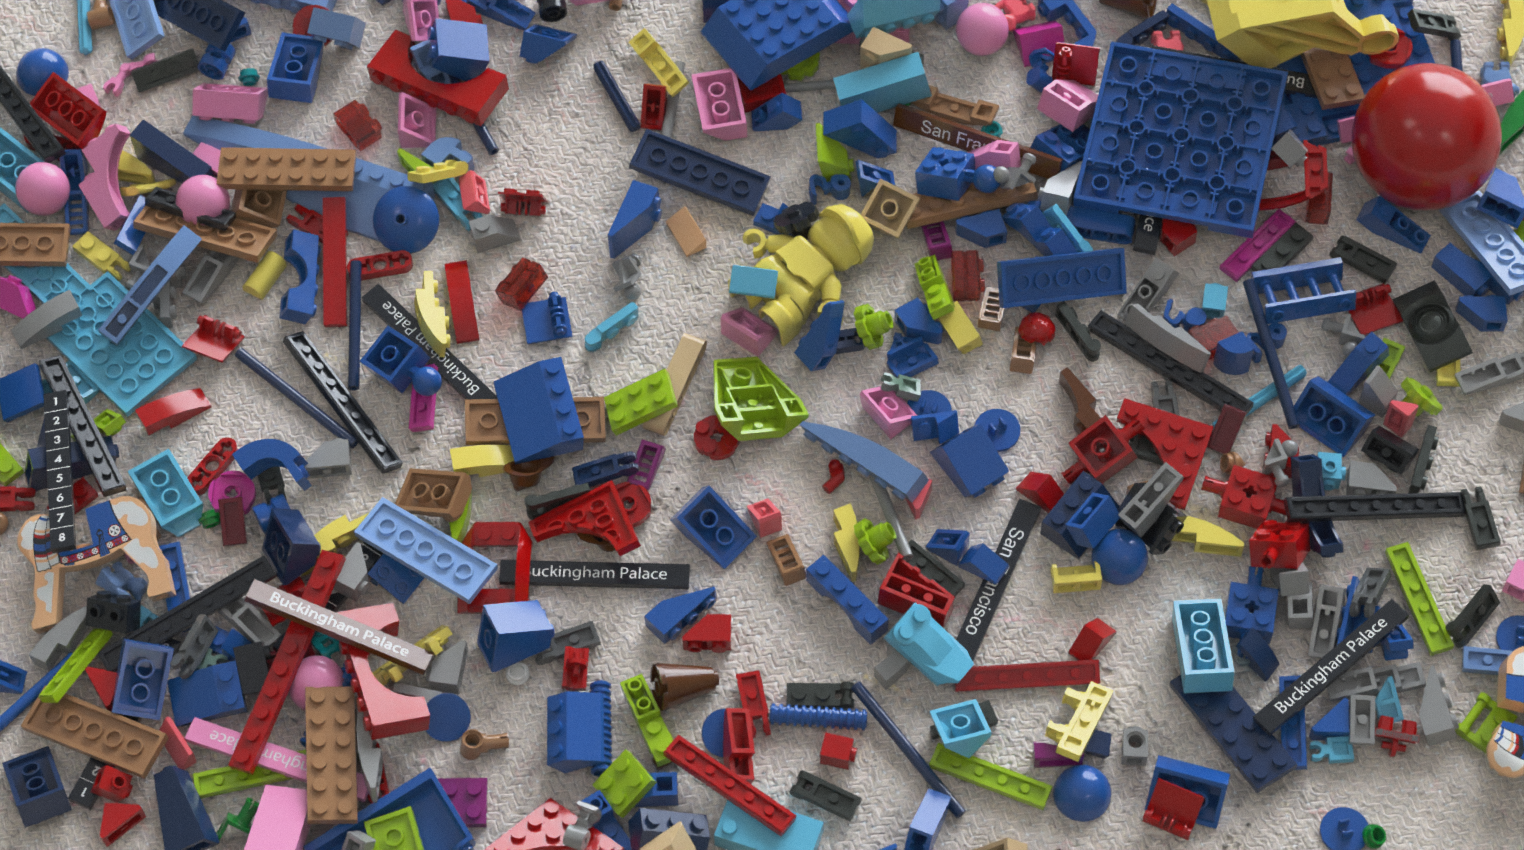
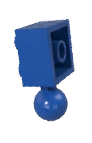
[915,147,1001,201]
[360,326,442,396]

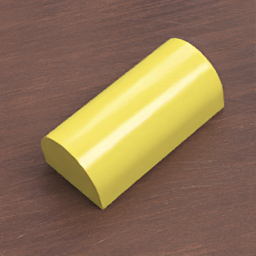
[242,251,287,300]

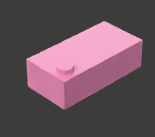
[244,785,311,850]

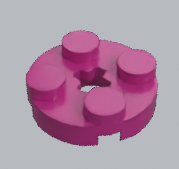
[208,471,256,515]

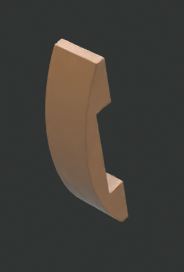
[911,85,1000,126]

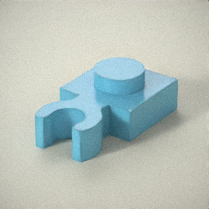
[1309,736,1354,764]

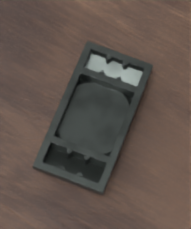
[1392,280,1473,372]

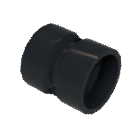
[537,0,567,22]

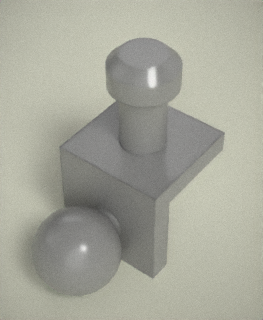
[993,153,1036,190]
[121,246,150,291]
[612,254,642,300]
[1321,314,1365,357]
[1261,438,1298,487]

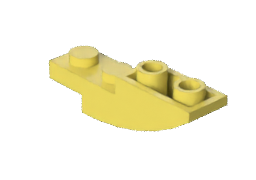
[1497,0,1524,68]
[414,271,450,357]
[302,513,369,576]

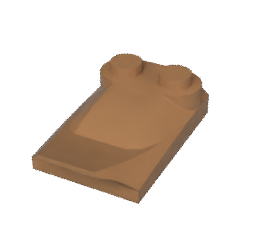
[395,468,472,522]

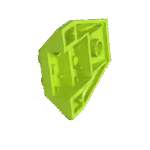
[713,356,809,441]

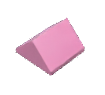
[398,92,436,148]
[720,307,779,357]
[860,386,917,439]

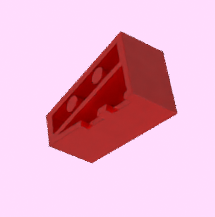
[877,552,955,628]

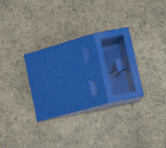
[1030,124,1090,172]

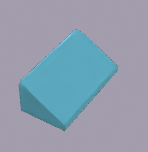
[729,265,778,299]

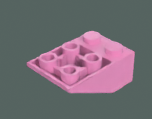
[1037,79,1098,132]

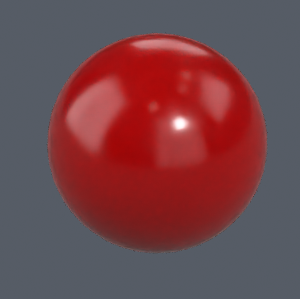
[1351,63,1502,211]

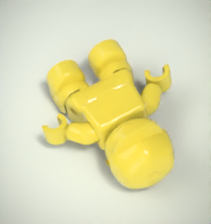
[727,204,874,347]

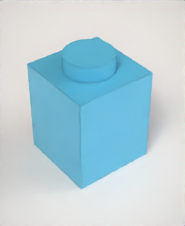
[1201,283,1228,321]

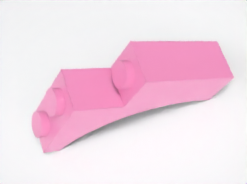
[78,124,130,231]

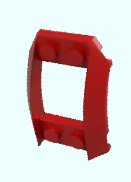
[1259,140,1328,211]
[457,522,533,614]

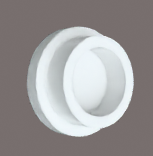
[506,662,530,685]

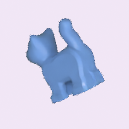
[1480,62,1520,105]
[95,561,147,601]

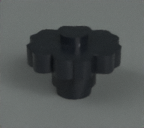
[773,202,819,240]

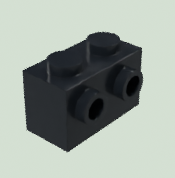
[1361,426,1419,474]
[86,591,141,634]
[233,641,272,695]

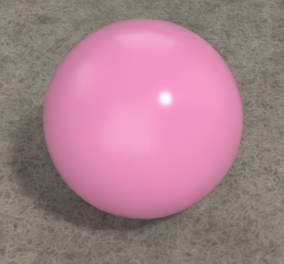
[956,3,1009,56]
[15,162,70,216]
[175,175,230,225]
[289,655,344,711]

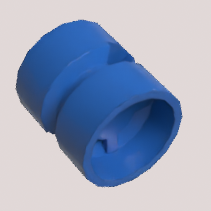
[198,44,236,80]
[252,494,290,534]

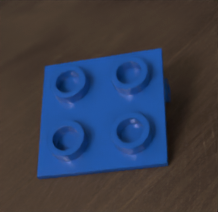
[521,292,573,344]
[368,553,425,604]

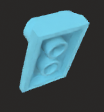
[128,449,203,537]
[884,603,974,687]

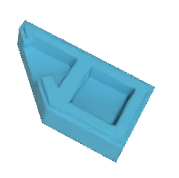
[1375,676,1404,723]

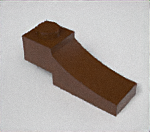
[1059,367,1101,435]

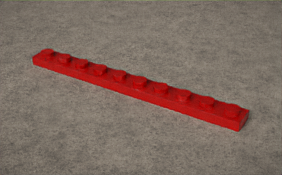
[228,549,346,775]

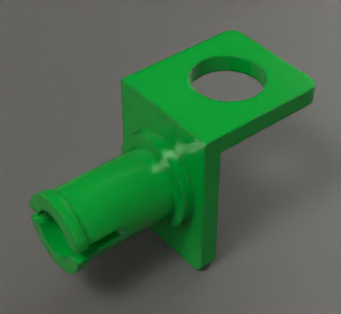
[216,798,259,841]

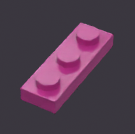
[409,364,438,432]

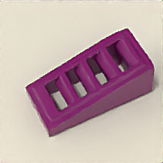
[921,221,953,260]
[627,439,666,490]
[1032,742,1084,768]

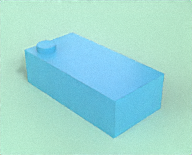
[833,52,932,113]
[0,127,44,213]
[1172,599,1234,693]
[714,800,824,850]

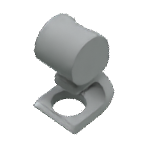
[563,800,602,850]

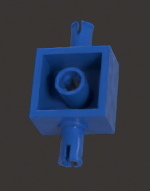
[1225,566,1279,659]

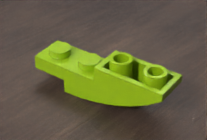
[914,254,955,320]
[620,674,673,767]

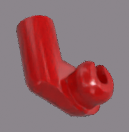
[822,459,845,494]

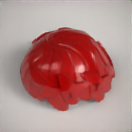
[1018,312,1056,346]

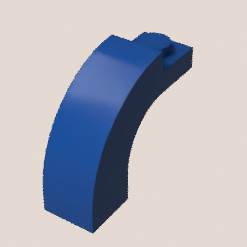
[232,439,312,491]

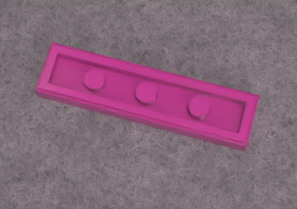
[1219,209,1296,282]

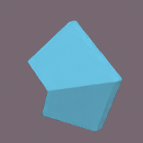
[930,699,992,758]

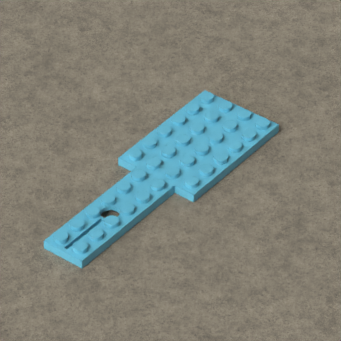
[0,203,197,417]

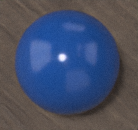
[16,48,69,96]
[1091,528,1148,585]
[1053,765,1112,822]

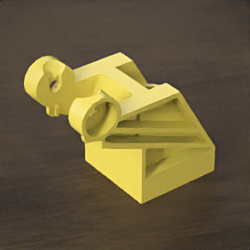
[1207,0,1399,69]

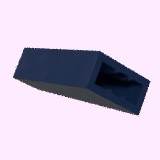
[129,120,215,184]
[24,436,119,491]
[153,765,220,850]

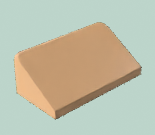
[666,206,707,257]

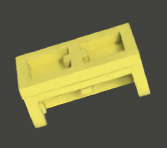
[938,301,983,354]
[1050,561,1102,593]

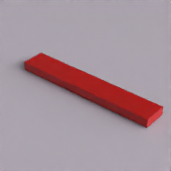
[323,197,347,328]
[955,659,1100,692]
[663,734,797,837]

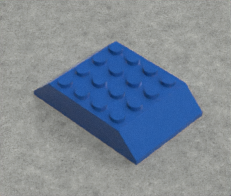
[701,0,854,91]

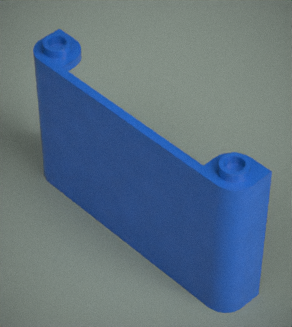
[303,768,476,850]

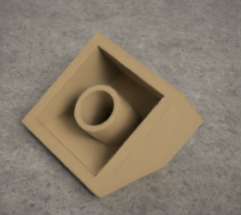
[861,178,920,239]

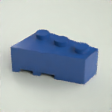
[823,99,897,159]

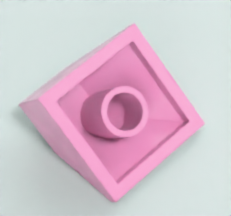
[403,0,439,41]

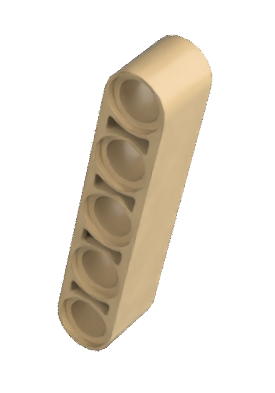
[643,333,707,436]

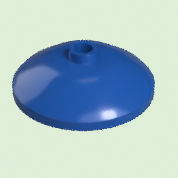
[373,186,439,254]

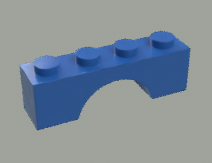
[279,229,321,324]
[806,555,889,645]

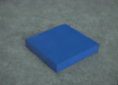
[0,363,45,423]

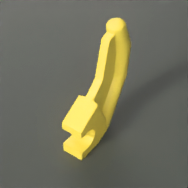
[120,178,176,196]

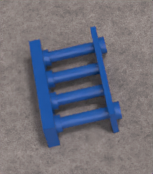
[1252,257,1356,324]

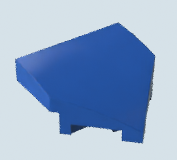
[887,332,939,378]

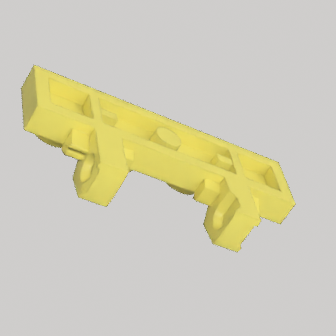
[372,625,452,686]
[1045,681,1114,762]

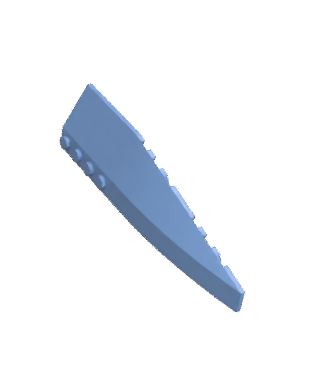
[183,116,435,242]

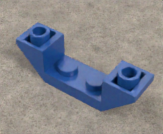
[1037,0,1097,47]
[582,790,631,850]

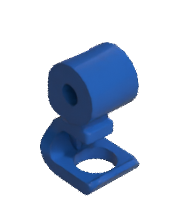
[1026,47,1054,93]
[809,174,851,205]
[1163,299,1207,334]
[1246,323,1287,363]

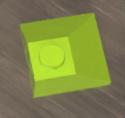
[816,123,855,182]

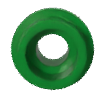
[198,510,221,529]
[1362,824,1386,849]

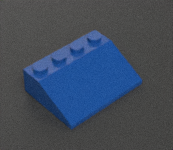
[493,357,584,464]

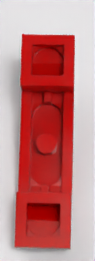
[445,260,479,344]

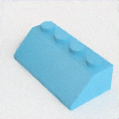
[847,0,940,39]

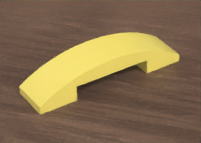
[628,28,689,97]

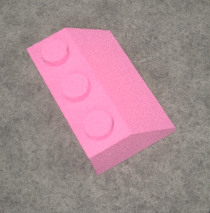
[691,68,747,141]
[192,83,268,124]

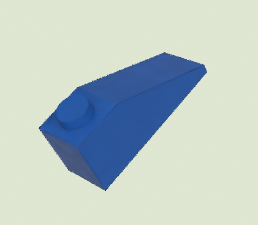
[1328,331,1389,396]

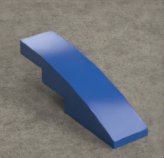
[462,0,536,31]

